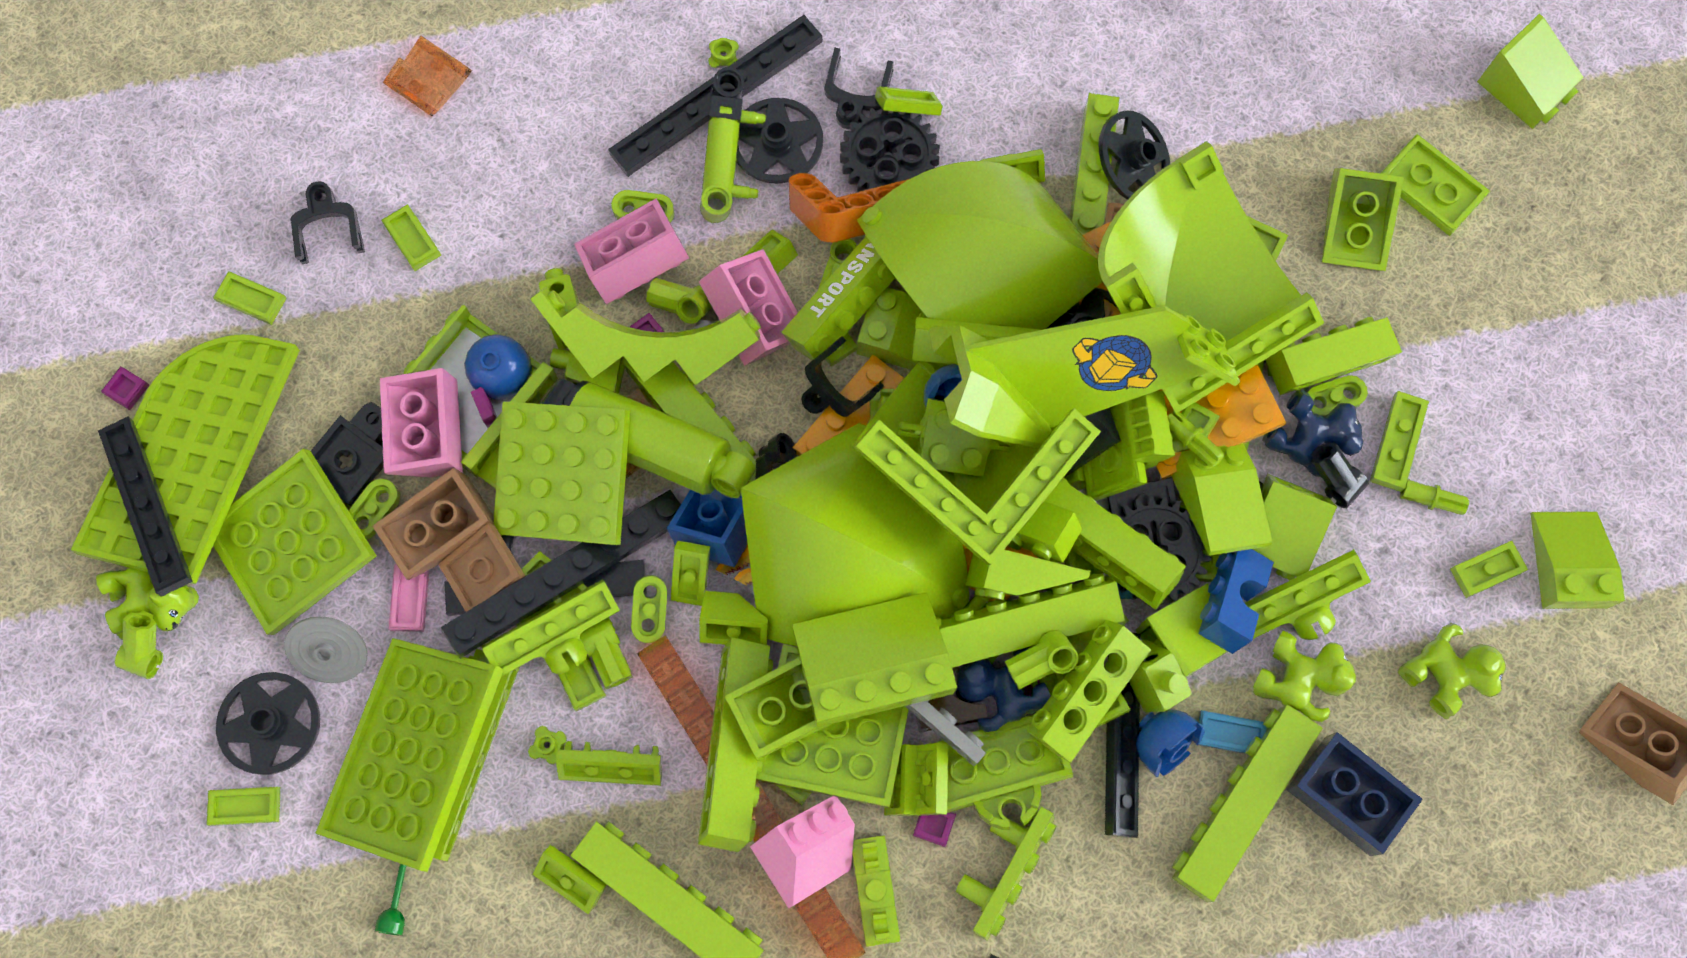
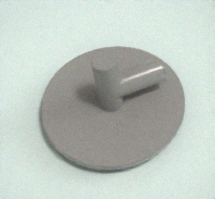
[284,617,368,683]

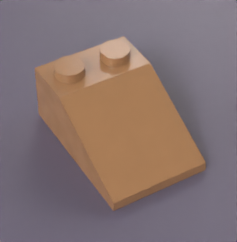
[372,468,495,580]
[1579,682,1687,805]

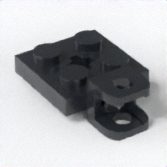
[311,402,384,507]

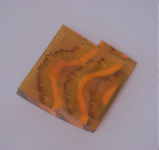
[382,35,472,116]

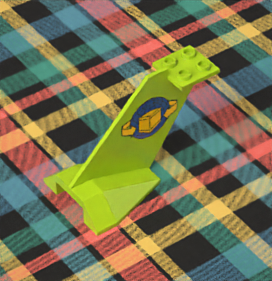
[929,306,1240,448]

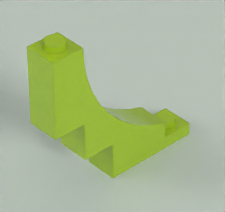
[530,287,761,386]

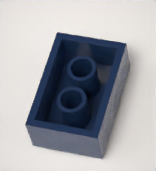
[1286,732,1423,857]

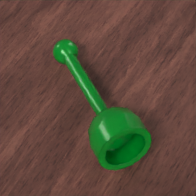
[374,864,407,936]

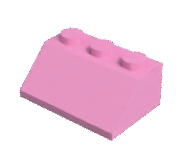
[574,198,689,304]
[699,249,798,366]
[380,368,463,478]
[750,796,855,908]

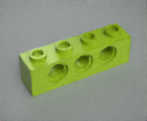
[1026,620,1151,763]

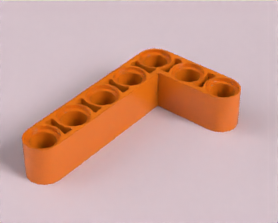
[789,173,909,243]

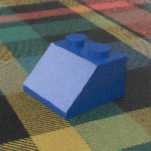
[667,489,748,567]

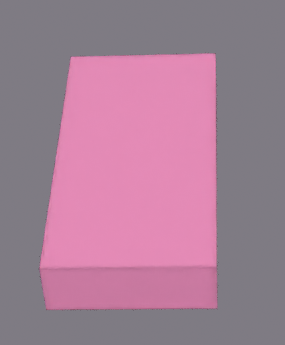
[389,564,429,632]

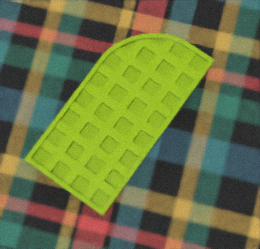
[71,334,300,584]

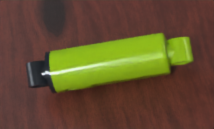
[541,379,756,498]

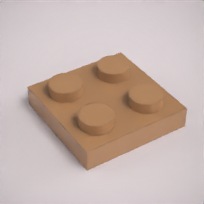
[438,523,525,612]

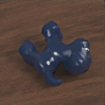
[1262,388,1364,478]
[955,647,1051,732]

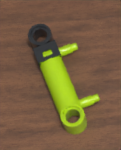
[700,67,766,223]

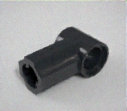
[1311,442,1369,509]

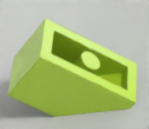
[699,591,768,645]

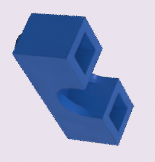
[1199,549,1274,654]

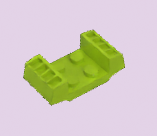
[1065,391,1175,490]

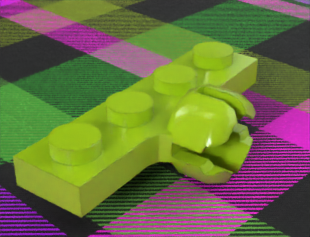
[1245,549,1371,640]
[481,579,620,677]

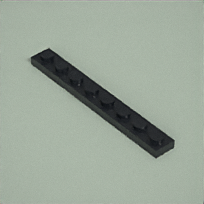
[608,15,823,177]
[441,490,681,659]

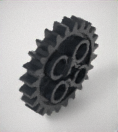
[840,108,940,192]
[1116,496,1211,605]

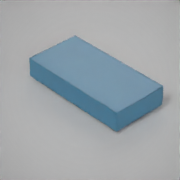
[1196,710,1267,754]

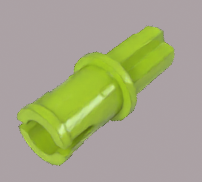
[1168,411,1224,467]
[1400,479,1469,515]

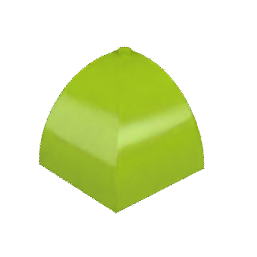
[1098,141,1324,414]
[857,161,1103,330]
[853,361,1101,565]
[741,423,970,646]

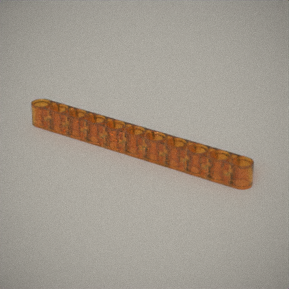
[637,635,866,958]

